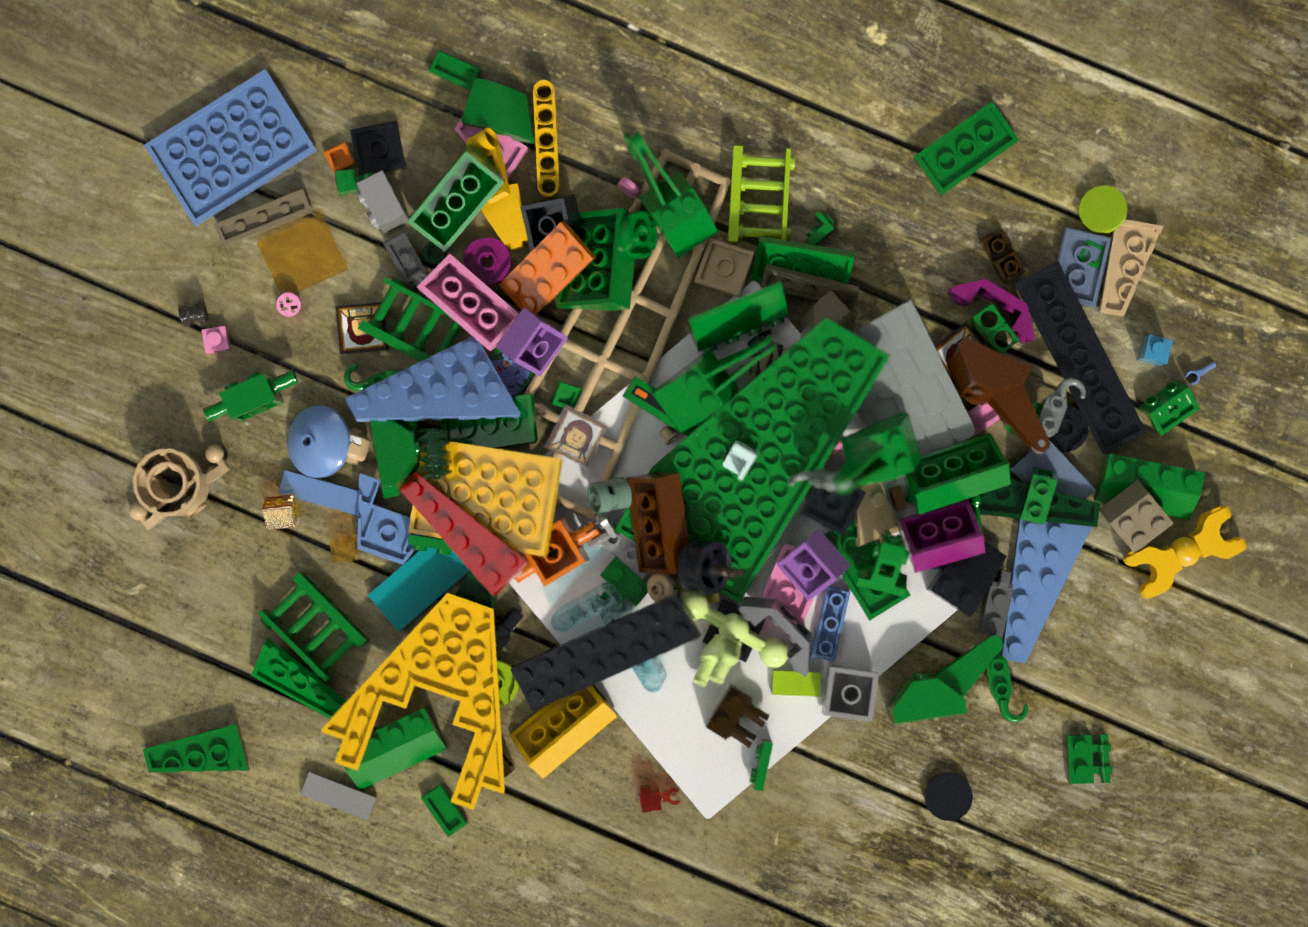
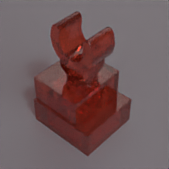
[639,785,680,813]

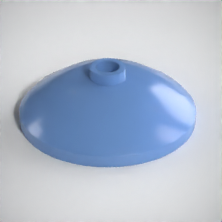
[287,406,350,478]

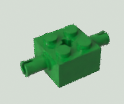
[203,369,298,422]

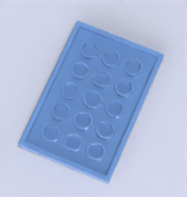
[144,69,317,227]

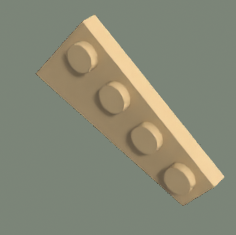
[1098,219,1164,317]

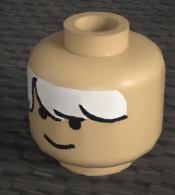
[345,428,370,465]
[647,573,683,602]

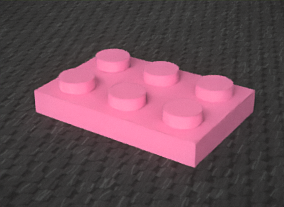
[761,543,814,624]

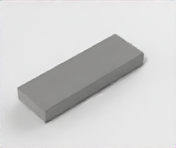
[300,771,377,820]

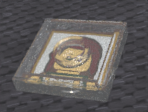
[544,404,609,469]

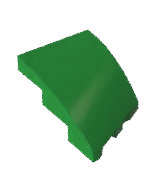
[461,78,535,144]

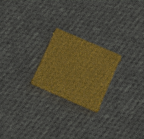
[257,213,348,295]

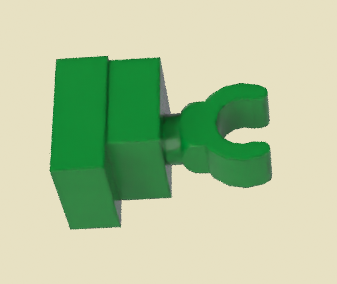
[335,169,374,197]

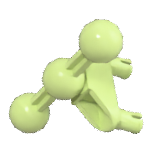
[681,590,790,687]

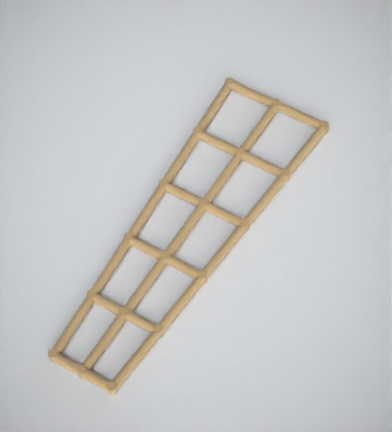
[500,149,731,520]

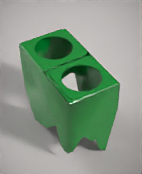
[971,303,1020,354]

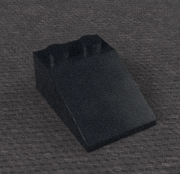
[520,194,580,251]
[926,541,1007,617]

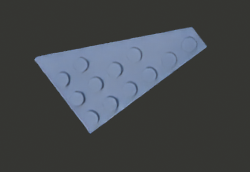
[345,336,520,422]

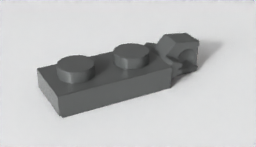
[383,232,428,298]
[978,569,1013,637]

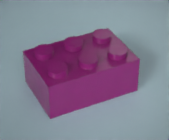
[898,499,985,573]

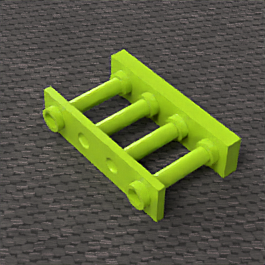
[728,145,795,245]

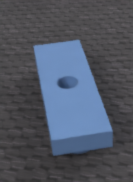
[810,586,851,662]

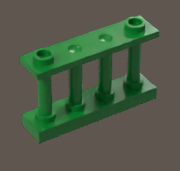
[358,276,461,362]
[258,572,370,682]

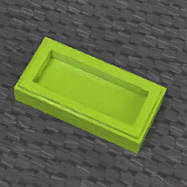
[772,670,821,697]

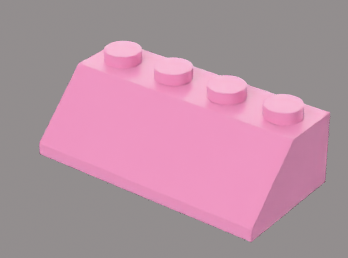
[417,254,519,351]

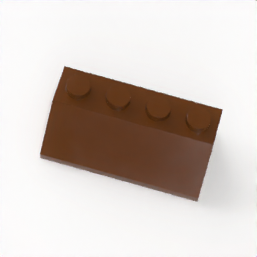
[626,472,689,575]

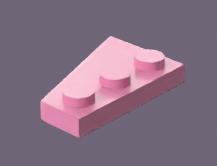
[455,118,528,180]

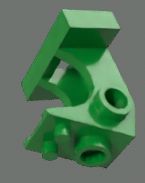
[856,531,909,597]

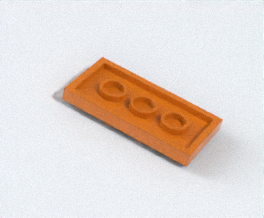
[499,221,596,315]

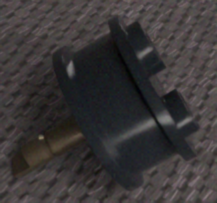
[677,538,743,595]

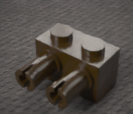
[705,684,770,748]

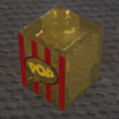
[262,495,301,530]

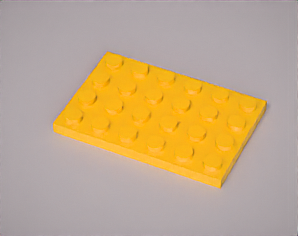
[408,437,563,556]

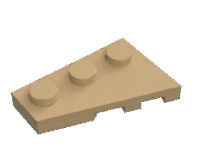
[854,482,901,547]

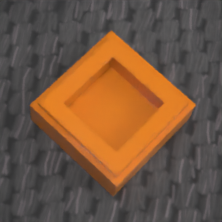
[324,142,356,174]

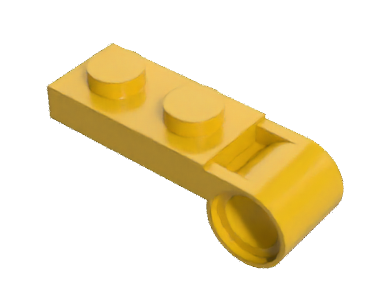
[467,127,510,204]

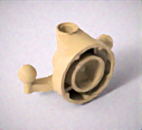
[129,444,231,531]

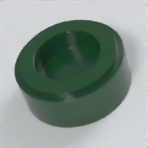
[423,242,447,266]

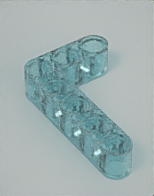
[551,582,667,692]

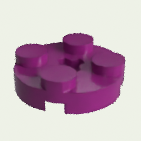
[464,238,512,286]

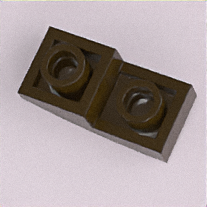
[979,229,1025,283]

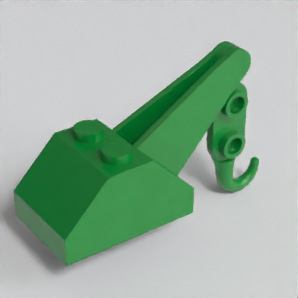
[624,132,718,259]
[344,364,421,498]
[887,635,1028,724]

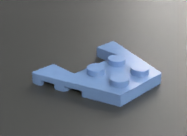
[357,473,424,565]

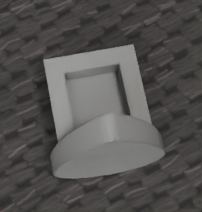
[579,513,618,549]

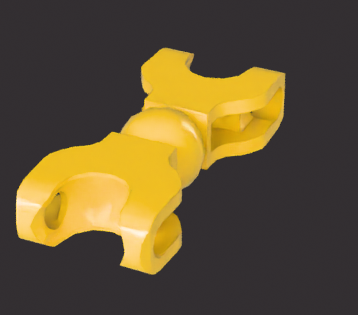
[1122,505,1248,599]

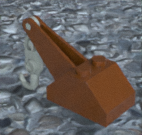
[947,337,1086,455]

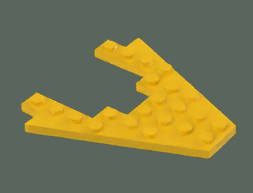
[321,593,505,810]

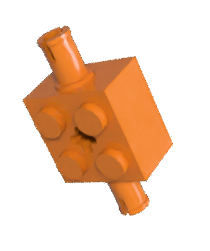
[514,518,601,586]

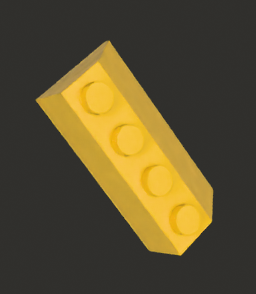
[509,685,617,779]

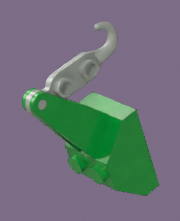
[788,412,921,494]

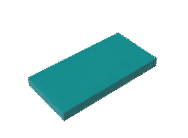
[368,538,470,632]

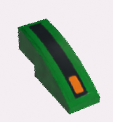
[622,376,696,436]

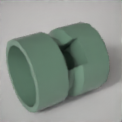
[588,477,632,514]

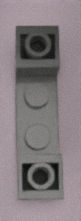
[738,596,811,677]

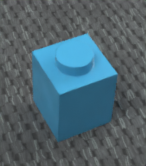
[1137,335,1173,366]

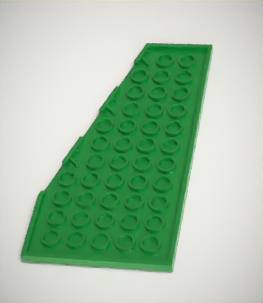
[616,317,890,604]

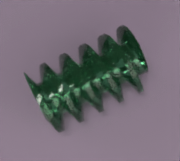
[418,428,452,480]

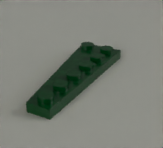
[965,479,1100,527]

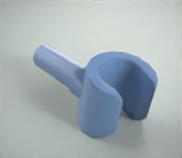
[1184,362,1216,385]

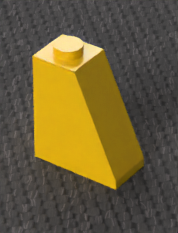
[481,183,529,250]

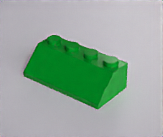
[407,143,505,252]
[903,433,1011,514]
[1094,454,1205,520]
[336,706,447,790]

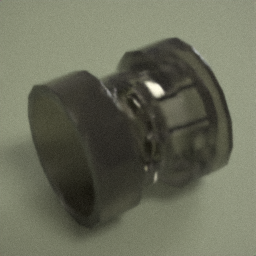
[178,299,209,327]

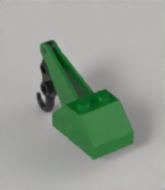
[650,329,777,432]

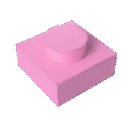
[201,326,231,354]

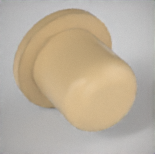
[660,426,679,445]

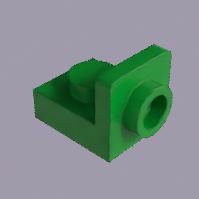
[805,211,834,246]

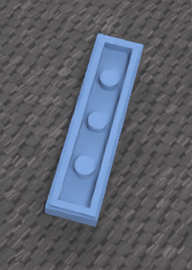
[278,470,378,516]

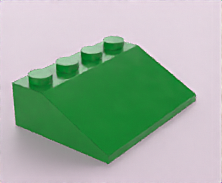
[556,208,635,311]
[687,282,788,353]

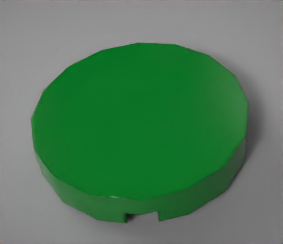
[620,210,658,259]

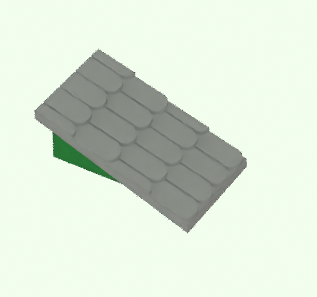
[853,300,978,482]

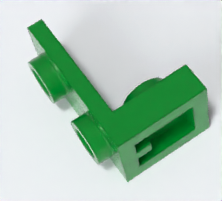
[1021,467,1058,525]

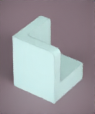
[723,440,758,480]

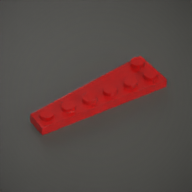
[399,472,529,596]

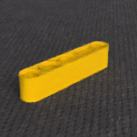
[533,80,560,199]

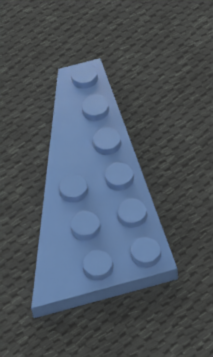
[1001,519,1092,663]

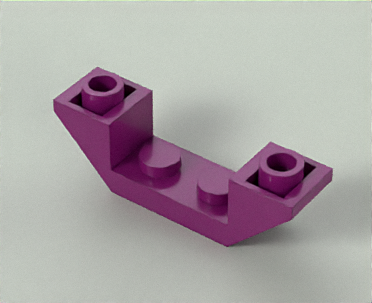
[947,279,1035,344]

